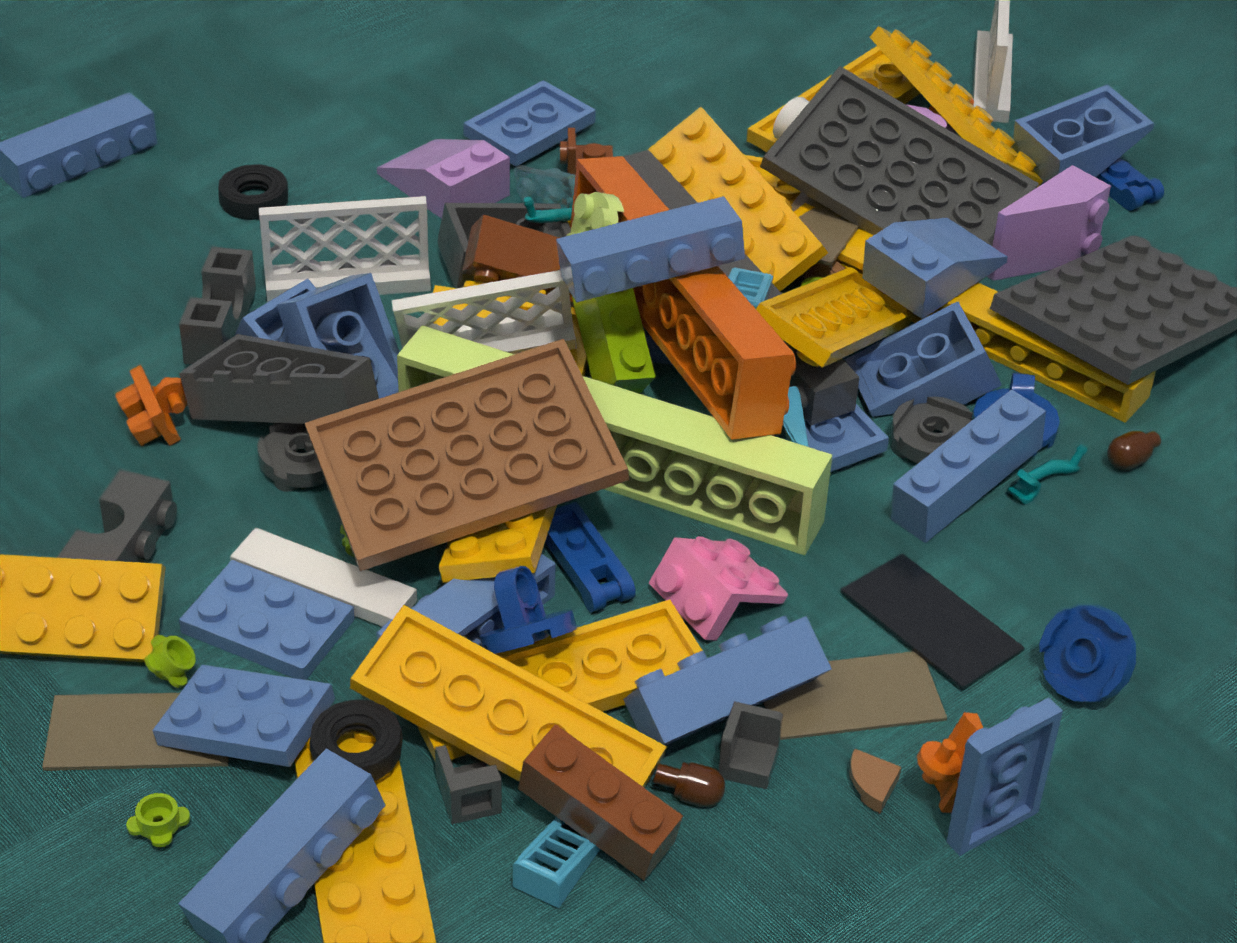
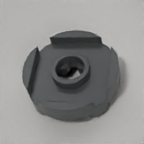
[891,397,973,463]
[257,423,326,492]

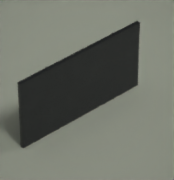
[840,553,1025,690]

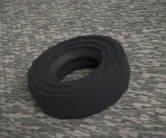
[218,164,289,220]
[309,700,403,781]

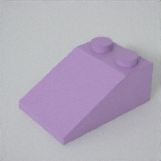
[377,139,510,219]
[987,165,1111,280]

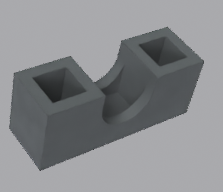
[179,247,256,364]
[57,469,177,563]

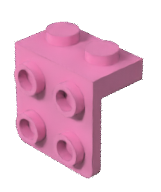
[649,536,788,640]

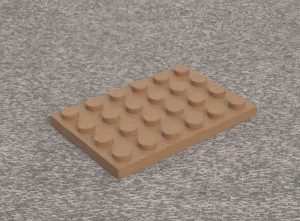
[305,339,629,571]

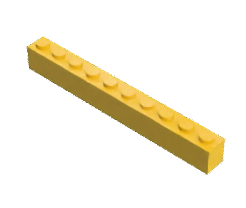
[794,203,1156,423]

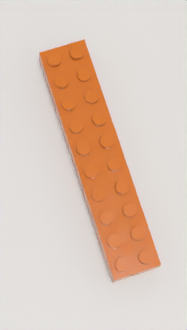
[570,156,796,440]

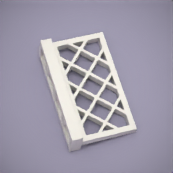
[973,0,1013,123]
[259,196,431,302]
[392,270,577,354]

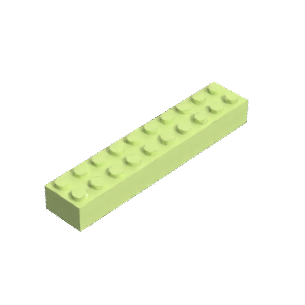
[397,325,833,556]

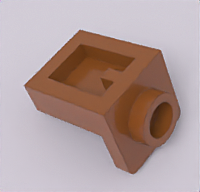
[560,128,613,179]

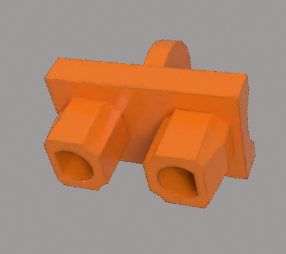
[115,364,188,446]
[916,712,983,813]

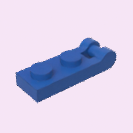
[1096,157,1164,211]
[545,502,636,613]

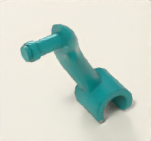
[523,197,573,223]
[1007,443,1088,504]

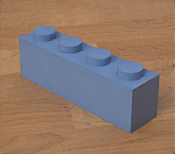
[0,92,157,198]
[556,196,745,303]
[891,389,1046,543]
[376,554,556,647]
[623,615,832,746]
[178,748,386,943]

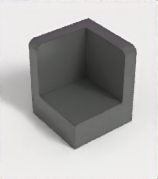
[719,701,783,789]
[435,745,502,825]

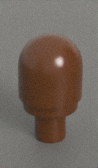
[1107,431,1161,470]
[653,762,726,808]

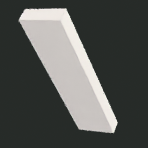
[230,528,417,627]

